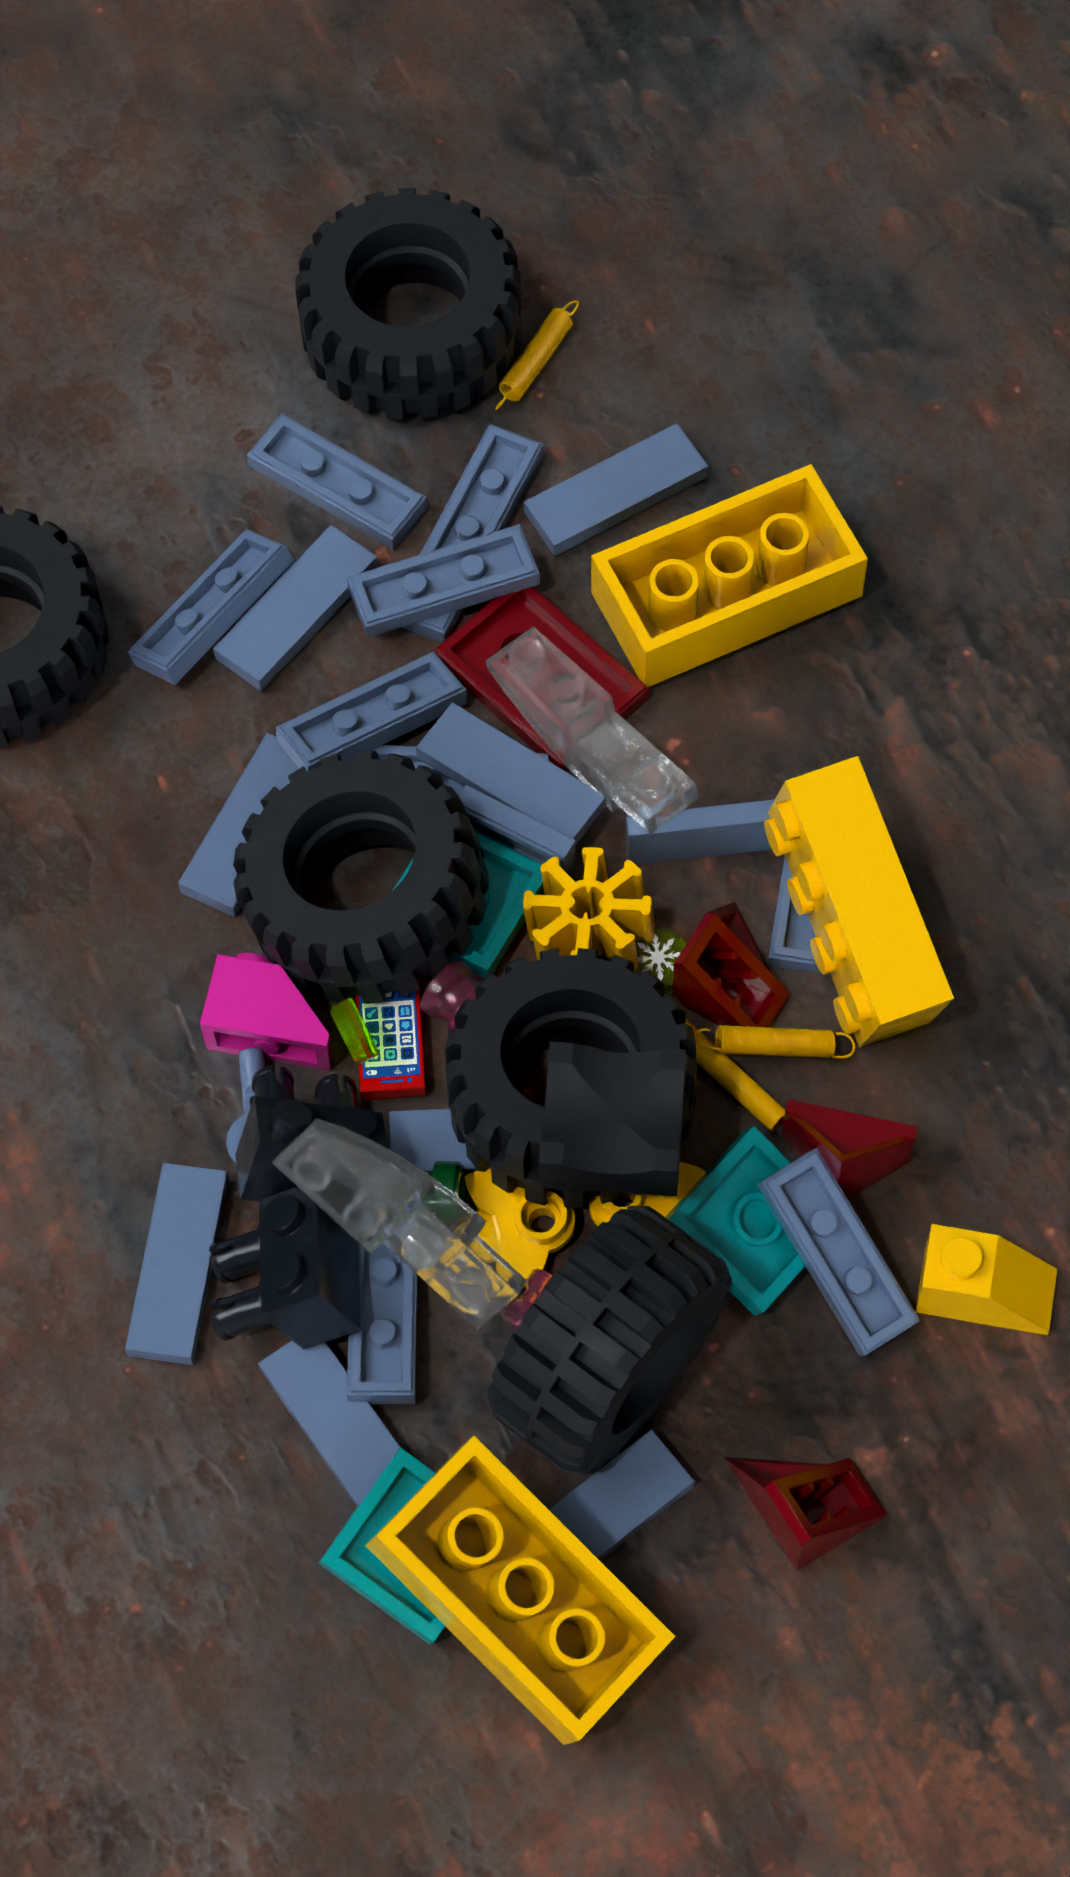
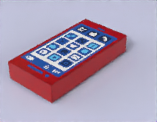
[355,981,426,1100]

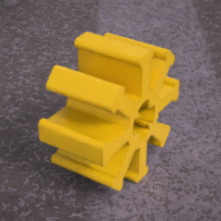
[523,847,656,973]

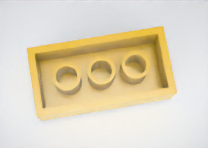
[591,464,868,687]
[764,756,954,1048]
[365,1436,676,1745]

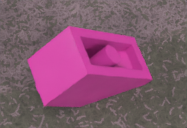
[200,953,334,1071]

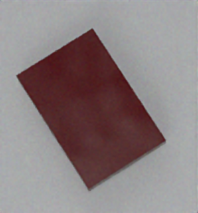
[433,587,650,772]

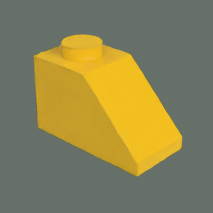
[915,1224,1057,1336]

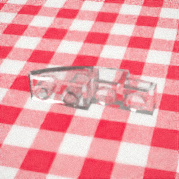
[486,626,698,835]
[272,1118,527,1330]

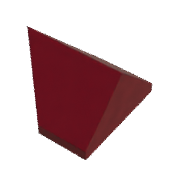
[672,901,790,1028]
[782,1099,918,1199]
[724,1457,887,1571]

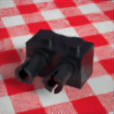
[235,1065,390,1215]
[209,1180,362,1350]

